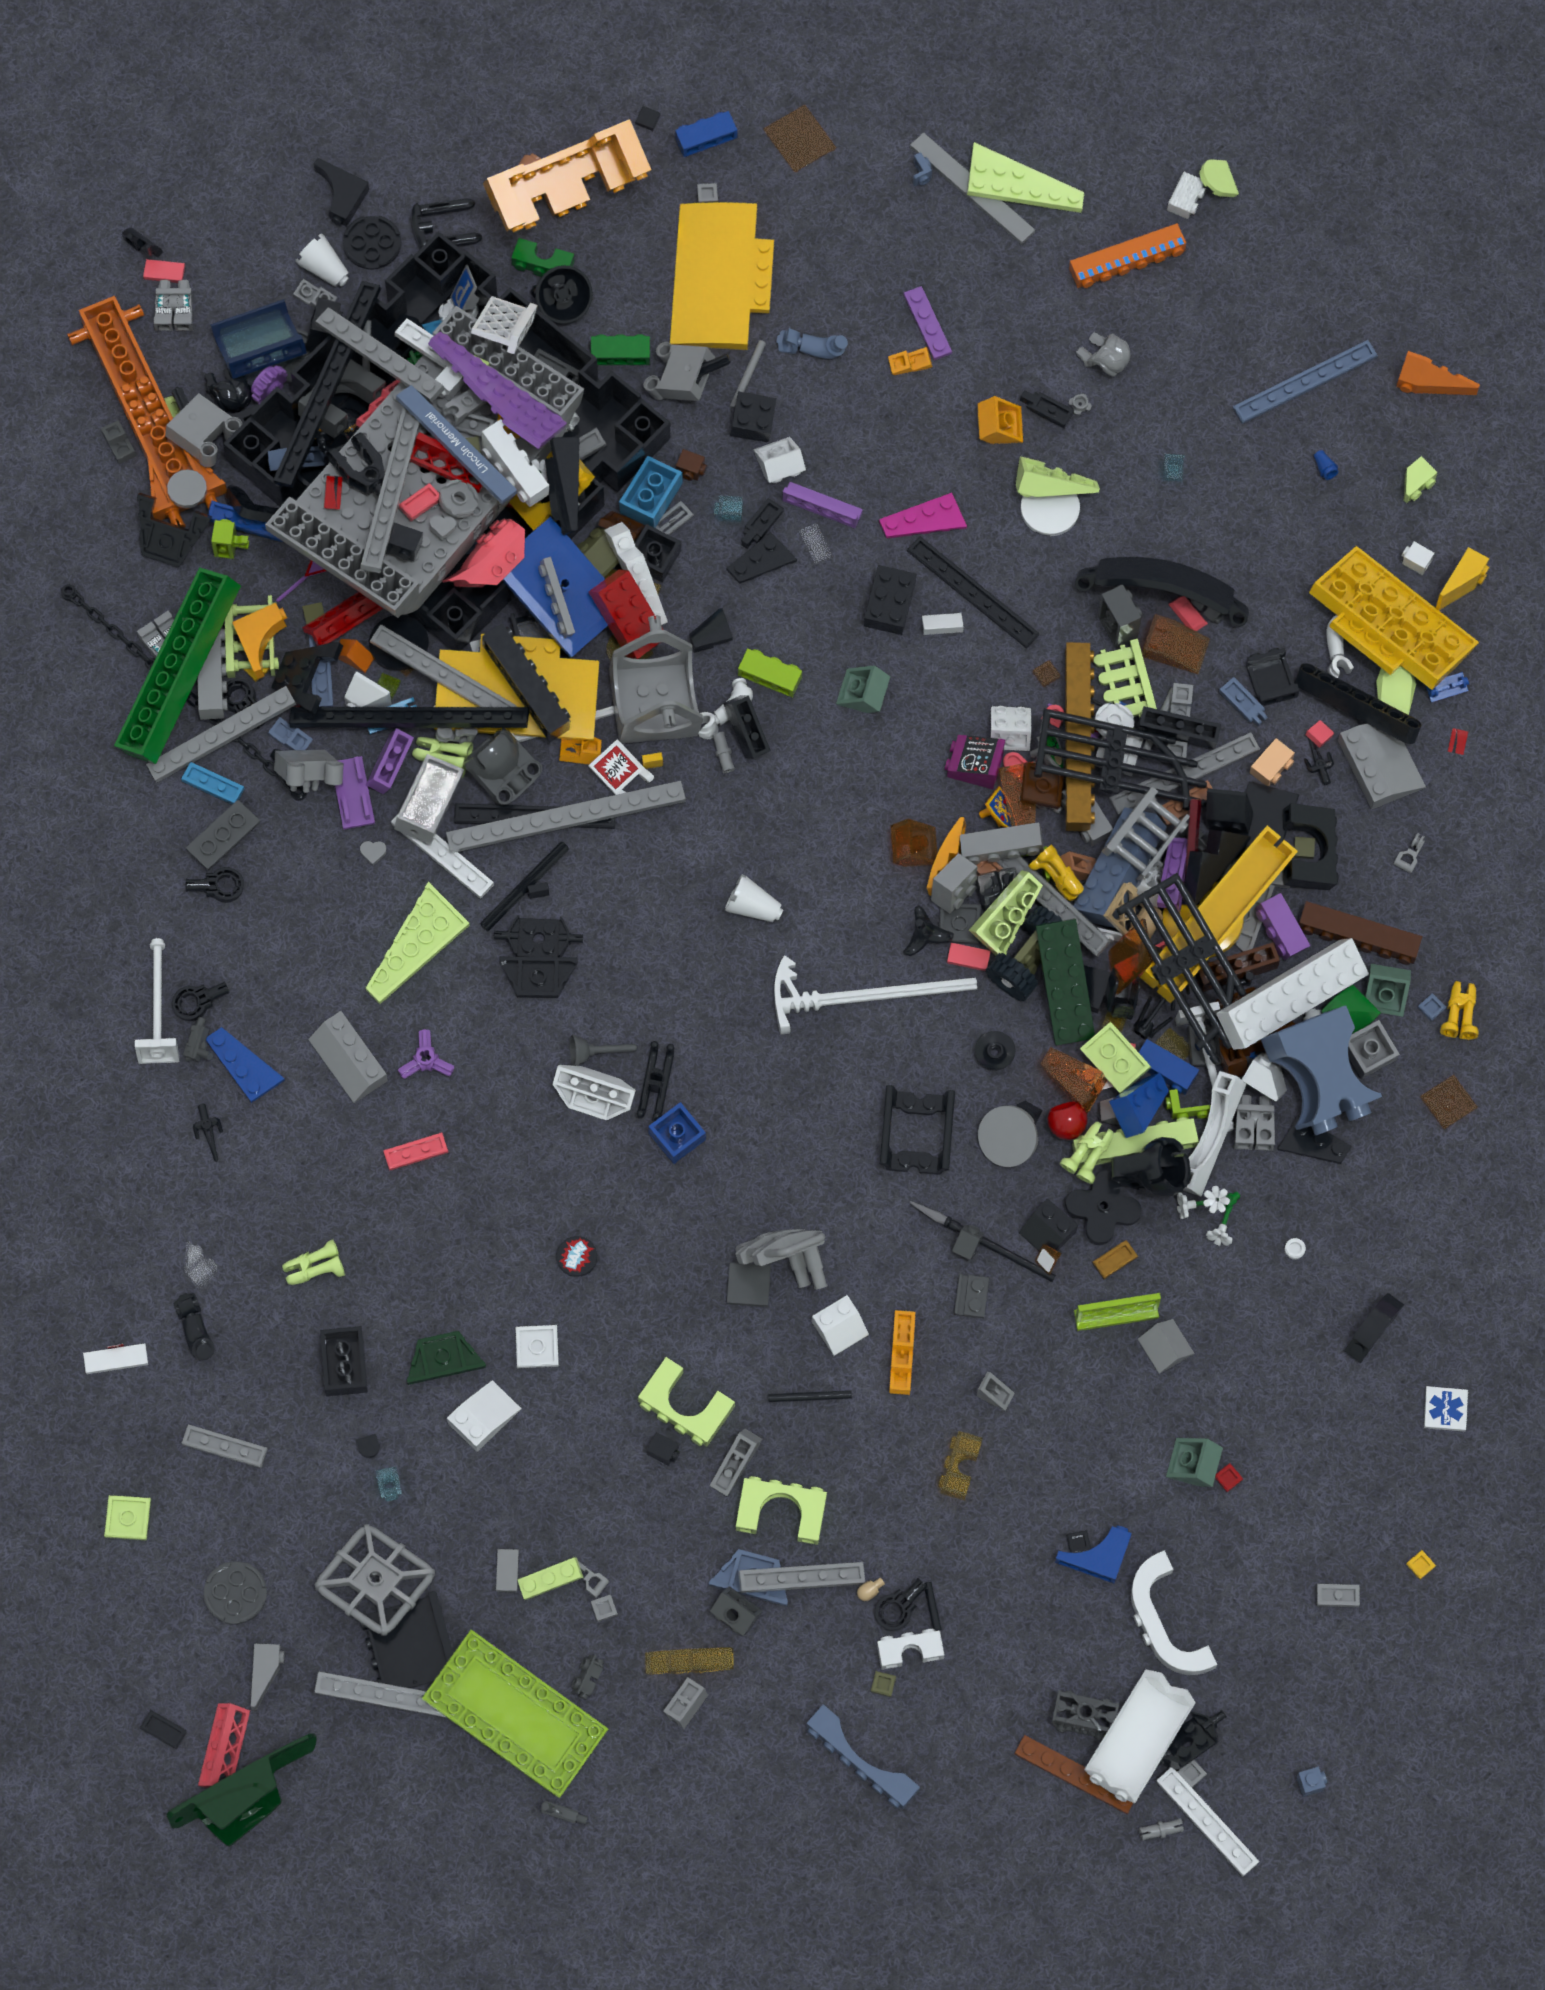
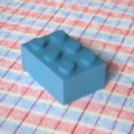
[619,456,683,528]

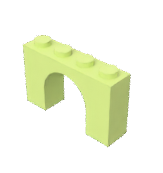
[638,1357,735,1446]
[736,1476,827,1545]

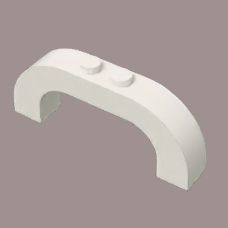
[1131,1550,1217,1675]

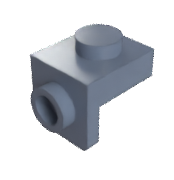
[913,152,932,186]

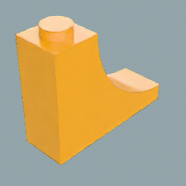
[232,603,287,679]

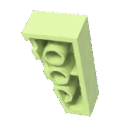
[969,870,1043,956]

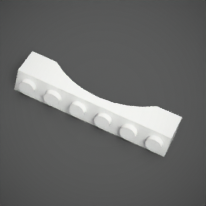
[1183,1071,1246,1196]

